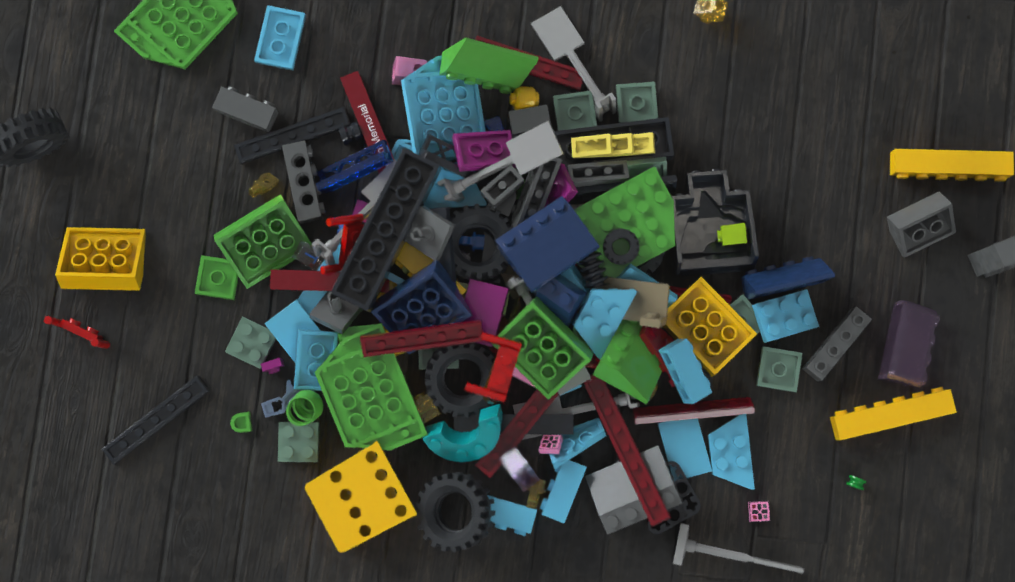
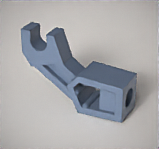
[261,380,302,418]

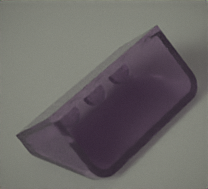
[878,300,940,388]

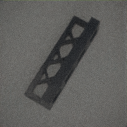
[418,134,493,187]

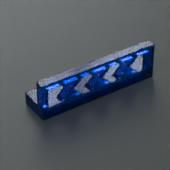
[316,139,394,194]

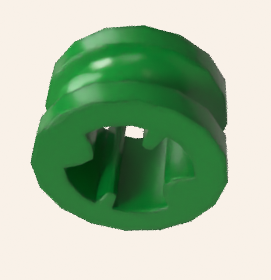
[846,475,867,491]

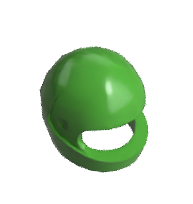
[286,390,323,426]

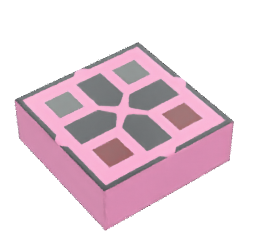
[538,434,563,454]
[748,501,770,522]

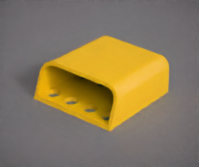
[305,441,417,553]

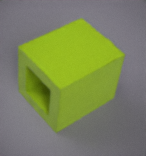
[717,223,747,246]

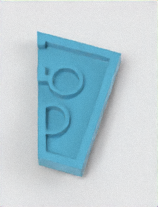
[549,418,606,469]

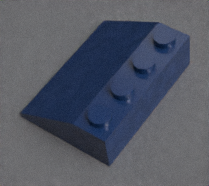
[495,196,600,293]
[740,256,835,300]
[371,260,472,355]

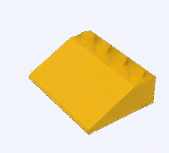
[55,227,146,291]
[662,277,757,377]

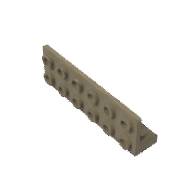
[577,274,670,328]

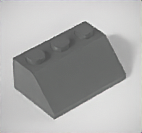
[887,192,956,258]

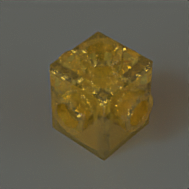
[694,0,728,23]

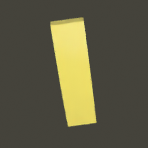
[571,132,655,158]

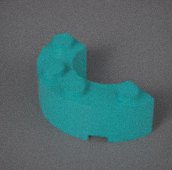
[423,404,502,462]

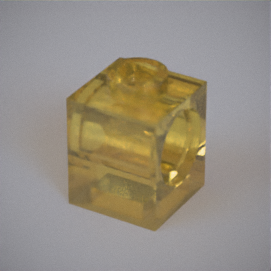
[413,392,441,424]

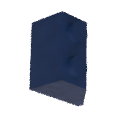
[536,274,588,327]

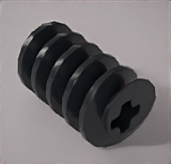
[578,245,610,289]

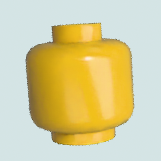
[509,86,539,110]

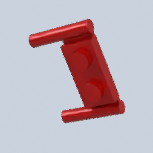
[320,213,364,274]
[44,316,110,349]
[465,332,522,402]

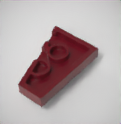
[639,326,675,387]

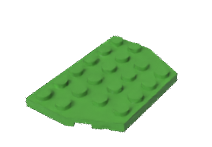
[114,0,238,69]
[574,166,675,278]
[314,323,428,450]

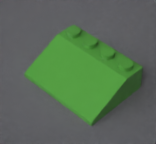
[439,38,538,94]
[213,194,313,289]
[491,296,594,400]
[593,319,662,404]

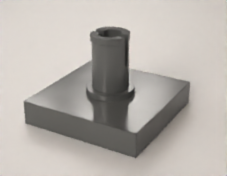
[405,206,455,261]
[309,291,363,335]

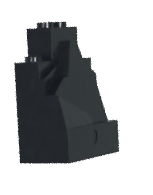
[671,169,759,277]

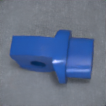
[459,232,485,252]

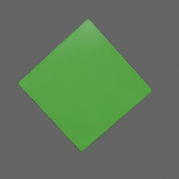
[195,255,240,300]

